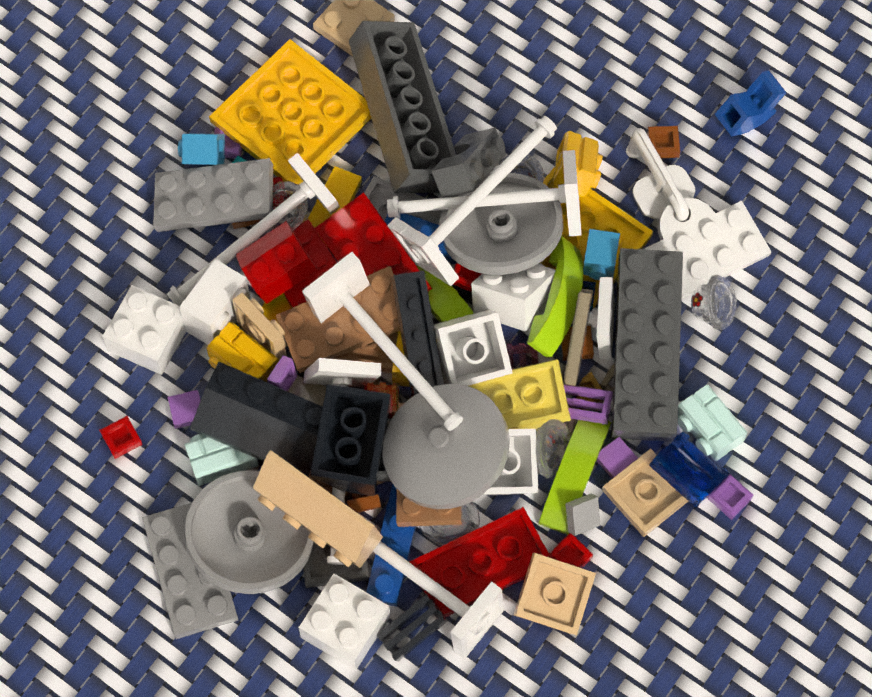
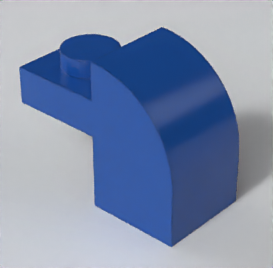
[715,70,787,137]

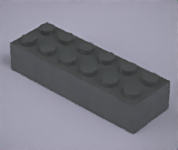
[349,21,456,193]
[611,248,683,442]

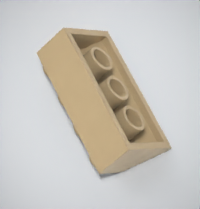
[253,450,383,568]

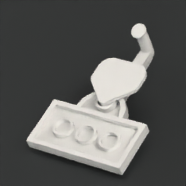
[626,128,771,299]

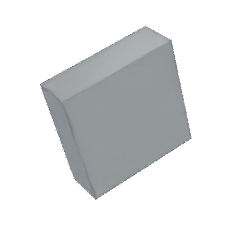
[566,493,600,536]

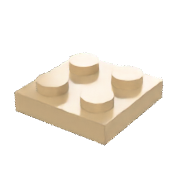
[313,0,395,56]
[232,293,287,360]
[602,449,693,537]
[514,553,596,636]

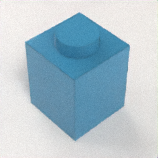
[178,133,225,165]
[583,229,620,280]

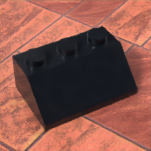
[310,384,391,497]

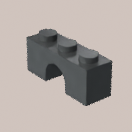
[431,127,506,198]

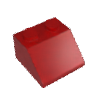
[236,221,318,304]

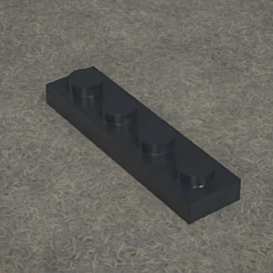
[391,271,444,397]

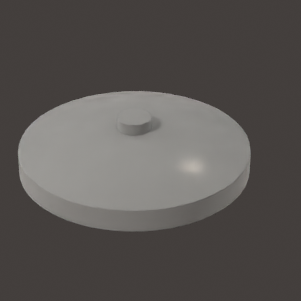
[439,173,563,275]
[383,384,510,509]
[185,471,313,594]

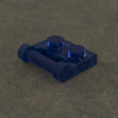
[649,431,730,508]

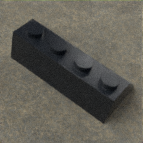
[190,362,323,477]

